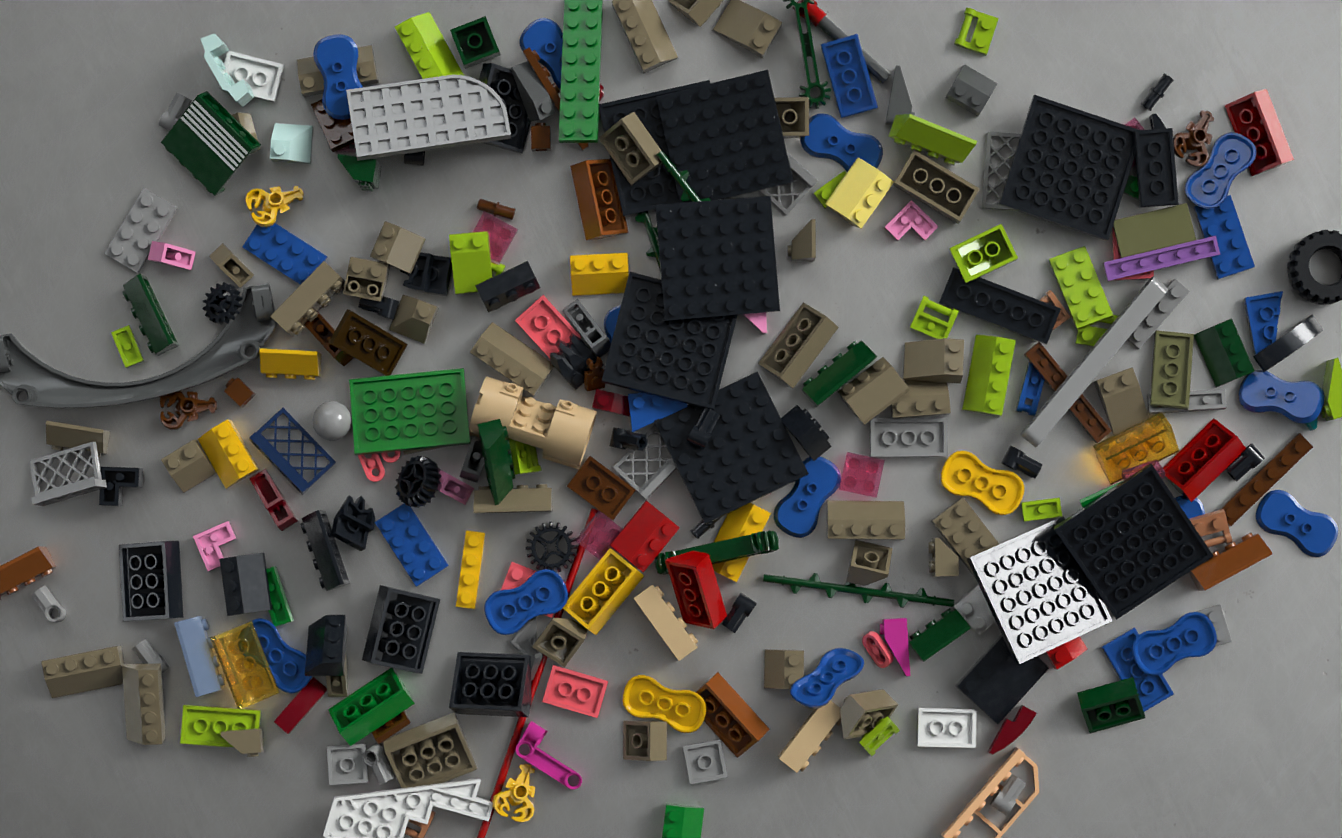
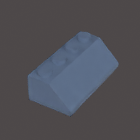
[174,616,225,697]

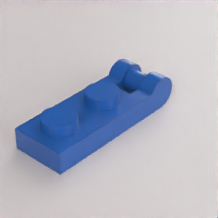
[1016,362,1045,416]

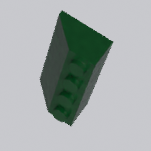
[122,274,179,356]
[802,340,877,407]
[477,419,515,505]

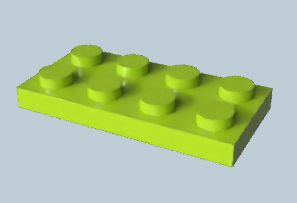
[1049,246,1113,330]
[180,705,261,747]

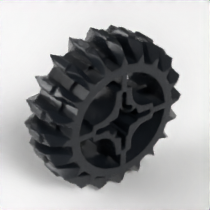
[395,456,442,508]
[526,522,578,572]

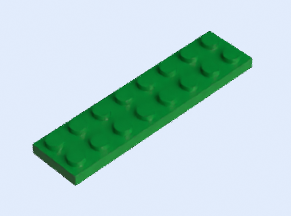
[559,0,603,143]

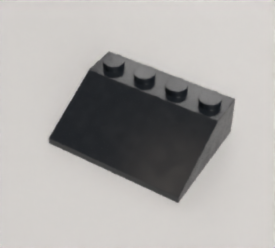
[479,63,531,154]
[300,510,350,591]
[119,541,184,621]
[362,585,440,674]
[955,634,1049,725]
[449,652,532,717]

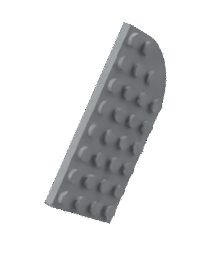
[346,75,511,161]

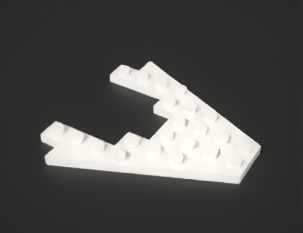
[323,779,493,838]

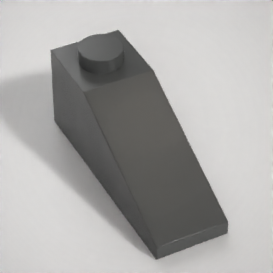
[511,61,556,122]
[885,65,915,125]
[563,299,611,357]

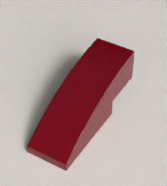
[249,468,298,531]
[274,677,327,734]
[987,705,1037,755]

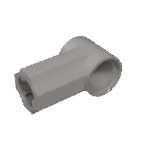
[159,93,192,131]
[31,585,66,622]
[132,639,169,673]
[362,743,395,784]
[990,774,1026,816]

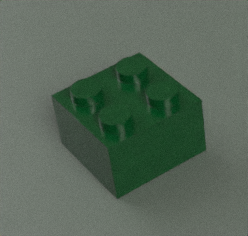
[450,16,500,69]

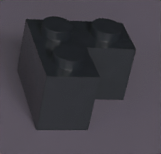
[781,405,832,461]
[99,467,143,506]

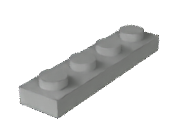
[1127,279,1190,349]
[1147,389,1227,414]

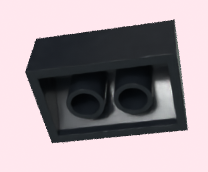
[475,261,540,313]
[219,553,272,616]
[305,615,347,676]

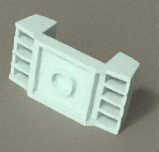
[200,34,254,107]

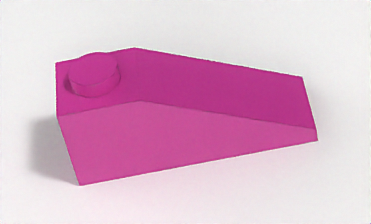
[879,618,910,676]

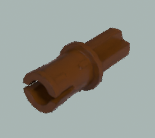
[477,199,516,220]

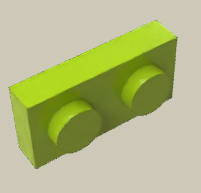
[813,170,846,209]
[111,325,144,368]
[1021,497,1062,522]

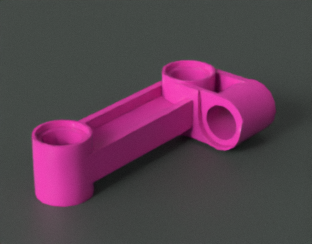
[516,721,582,789]

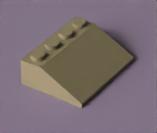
[383,712,477,788]

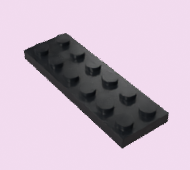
[939,267,1061,345]

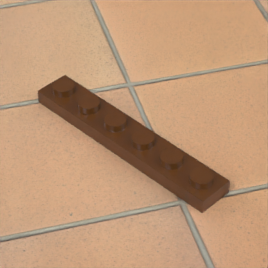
[523,47,589,151]
[1024,342,1112,443]
[1220,433,1313,526]

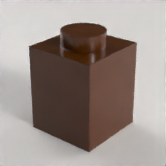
[531,123,551,152]
[224,377,256,408]

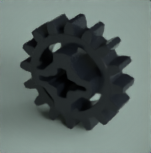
[203,282,243,325]

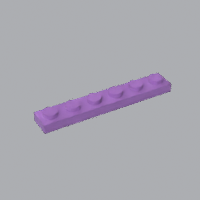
[1103,236,1220,281]

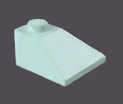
[270,123,313,164]

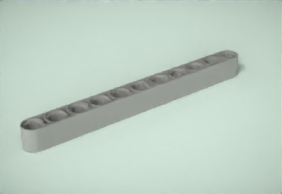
[1020,276,1168,447]

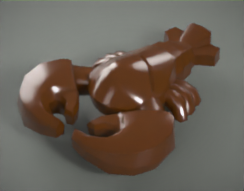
[1173,110,1214,167]
[160,391,217,430]

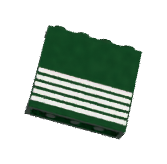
[161,91,261,196]

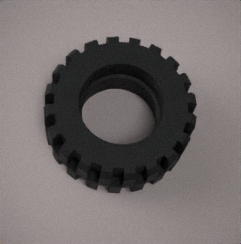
[1287,230,1342,305]

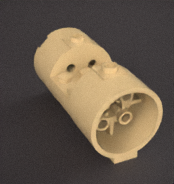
[469,376,597,470]

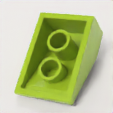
[949,224,1018,283]
[449,231,492,294]
[1320,357,1342,421]

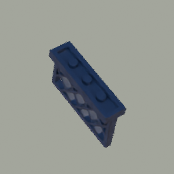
[249,408,336,495]

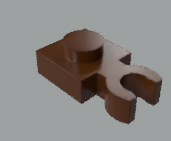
[584,356,605,392]

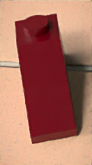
[592,389,630,417]

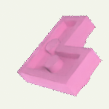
[884,200,938,241]
[193,521,237,572]

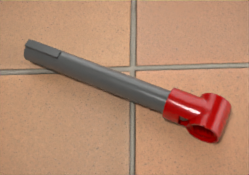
[792,0,891,83]

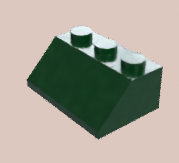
[337,154,382,192]
[1194,318,1255,387]
[908,608,971,662]
[1077,677,1146,733]

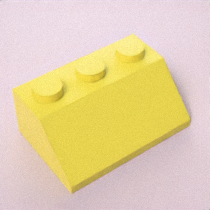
[825,158,894,229]

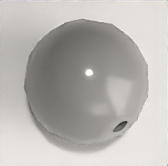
[312,401,352,441]

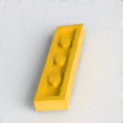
[456,530,485,609]

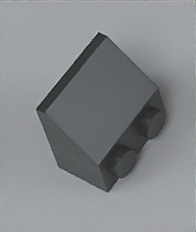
[945,65,998,116]

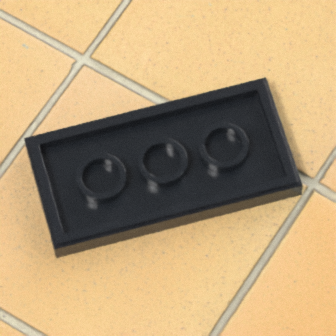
[1133,128,1179,208]

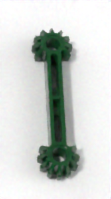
[783,0,831,109]
[655,530,779,575]

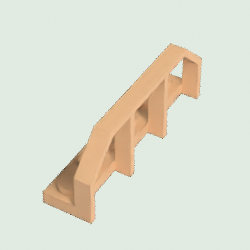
[941,747,1039,838]

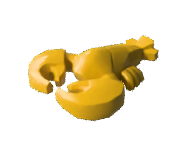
[245,186,304,227]
[492,763,535,822]

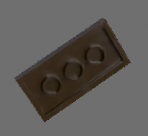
[329,309,408,376]

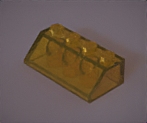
[1093,412,1179,485]
[210,621,280,709]

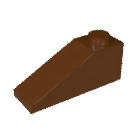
[304,311,354,366]

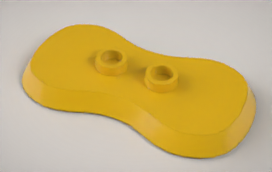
[941,451,1024,515]
[623,675,706,733]

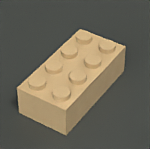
[634,584,698,661]
[778,700,841,773]

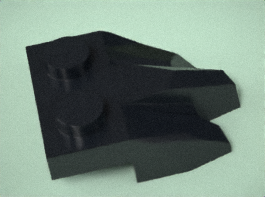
[400,252,452,296]
[550,334,604,390]
[331,495,375,551]

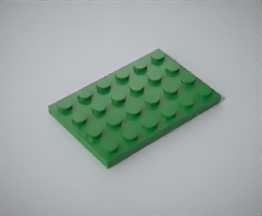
[349,368,470,455]

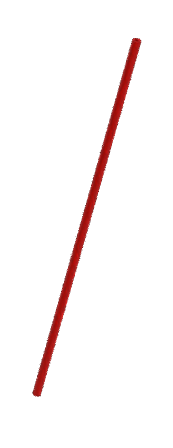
[477,508,599,838]

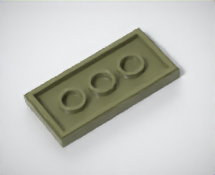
[1113,203,1196,258]
[1149,330,1194,410]

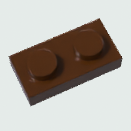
[372,710,411,744]

